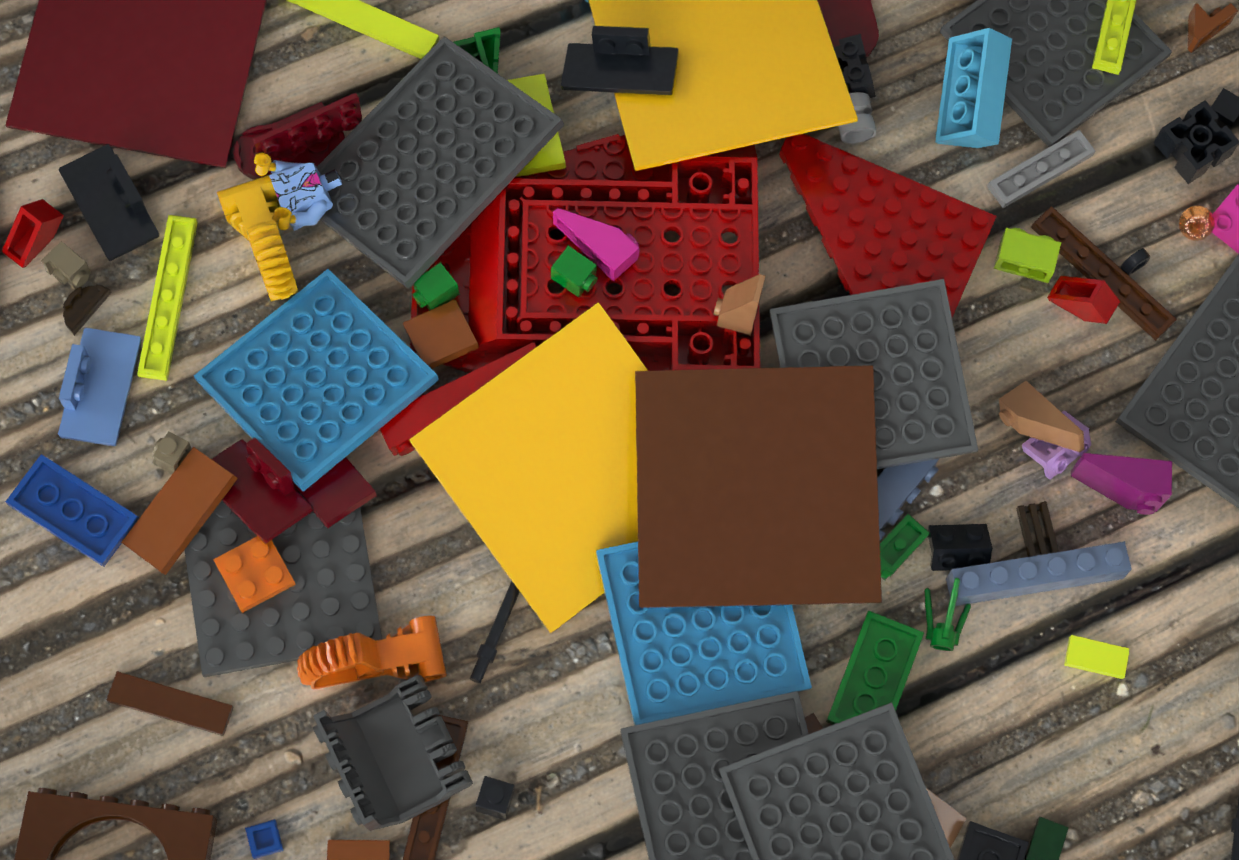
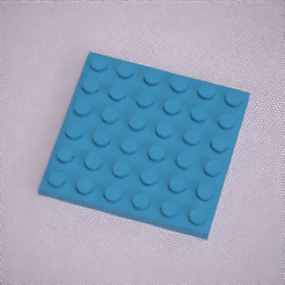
[194,269,439,492]
[596,542,812,726]

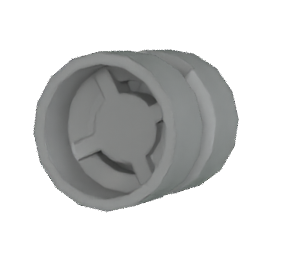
[838,92,876,144]

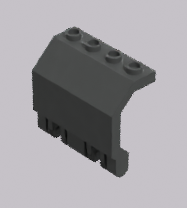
[313,675,473,831]

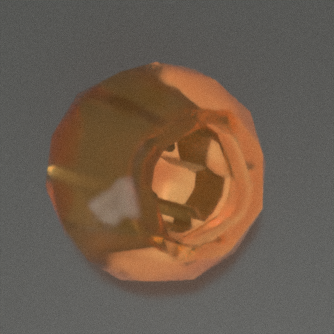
[1178,205,1215,241]

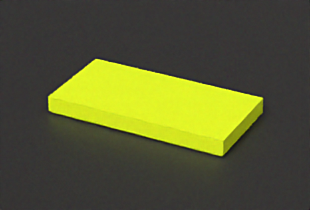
[507,73,566,177]

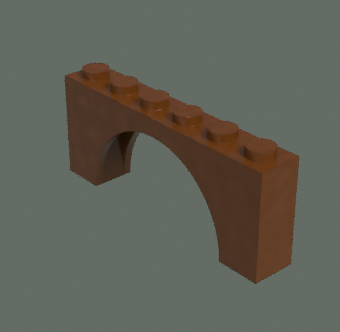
[14,788,218,860]

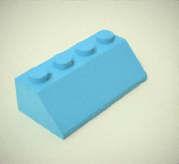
[935,28,1012,148]

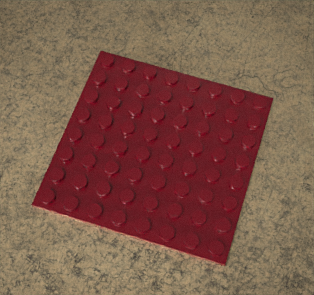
[5,0,267,168]

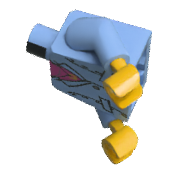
[254,153,342,231]

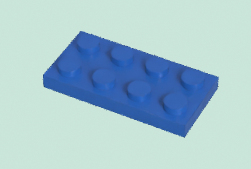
[5,454,139,567]

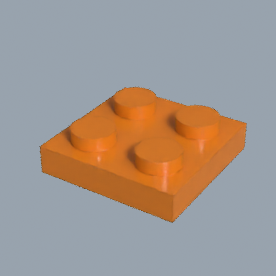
[213,536,296,613]

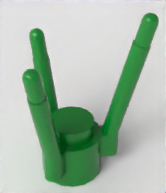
[924,578,971,651]

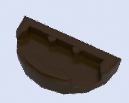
[63,284,111,336]

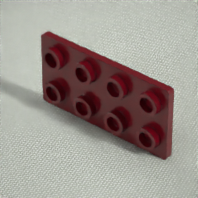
[253,93,362,162]
[212,437,312,543]

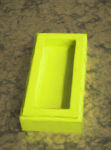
[1064,635,1130,679]

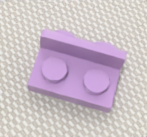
[1022,411,1091,479]

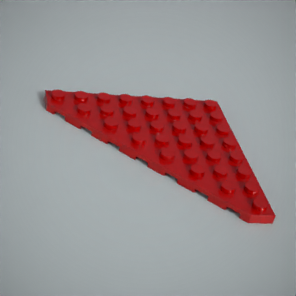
[779,133,997,317]

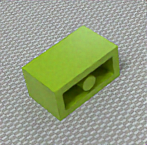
[994,228,1061,283]

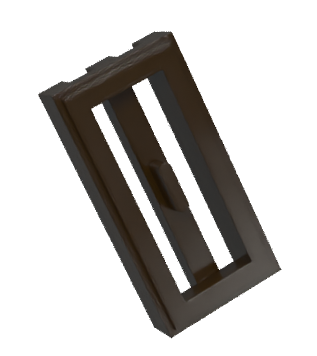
[1016,501,1059,557]

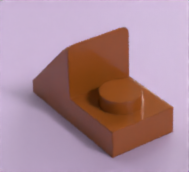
[1188,3,1238,53]

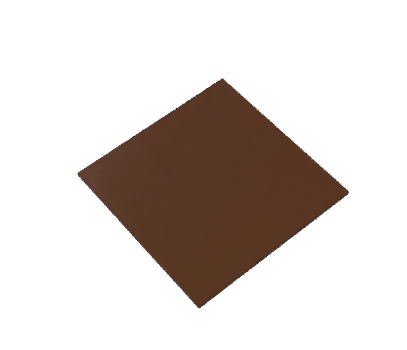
[635,365,882,608]

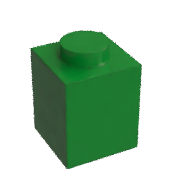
[551,246,598,297]
[412,262,460,311]

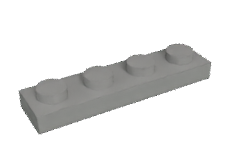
[987,130,1095,208]

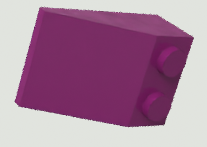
[1071,453,1172,515]

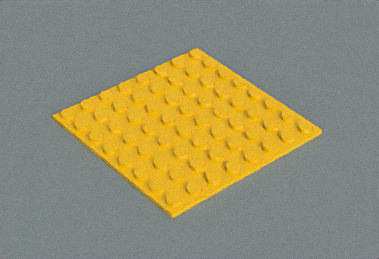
[589,0,858,171]
[409,302,648,633]

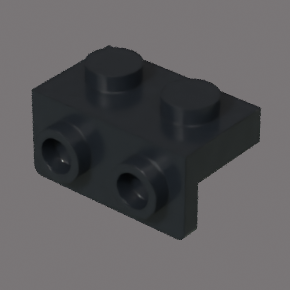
[928,524,993,571]

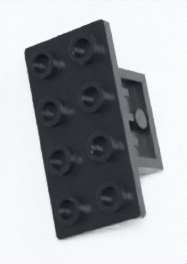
[561,26,679,95]
[59,144,160,261]

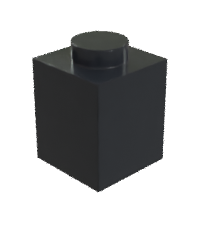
[475,776,515,820]

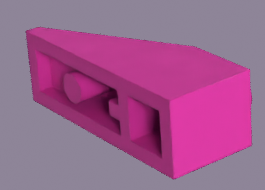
[553,208,639,281]

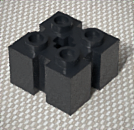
[834,34,876,98]
[1154,100,1239,184]

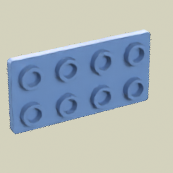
[58,328,142,446]

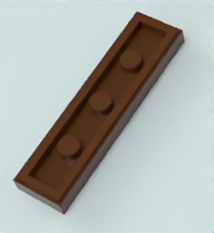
[106,671,234,736]

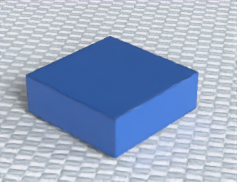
[245,819,284,859]

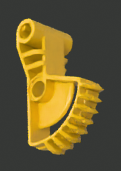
[217,174,298,302]

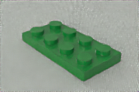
[826,610,924,725]

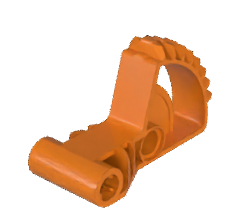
[297,616,447,689]

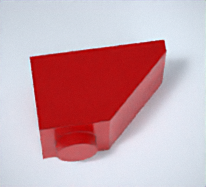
[2,199,64,268]
[1047,276,1120,324]

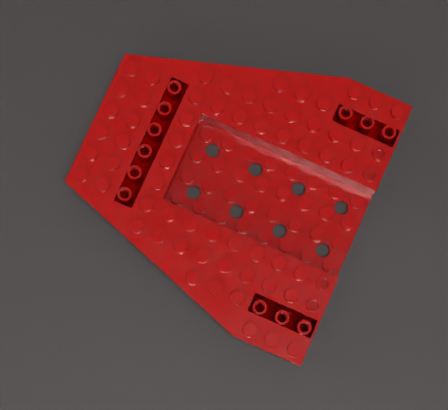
[410,134,760,373]

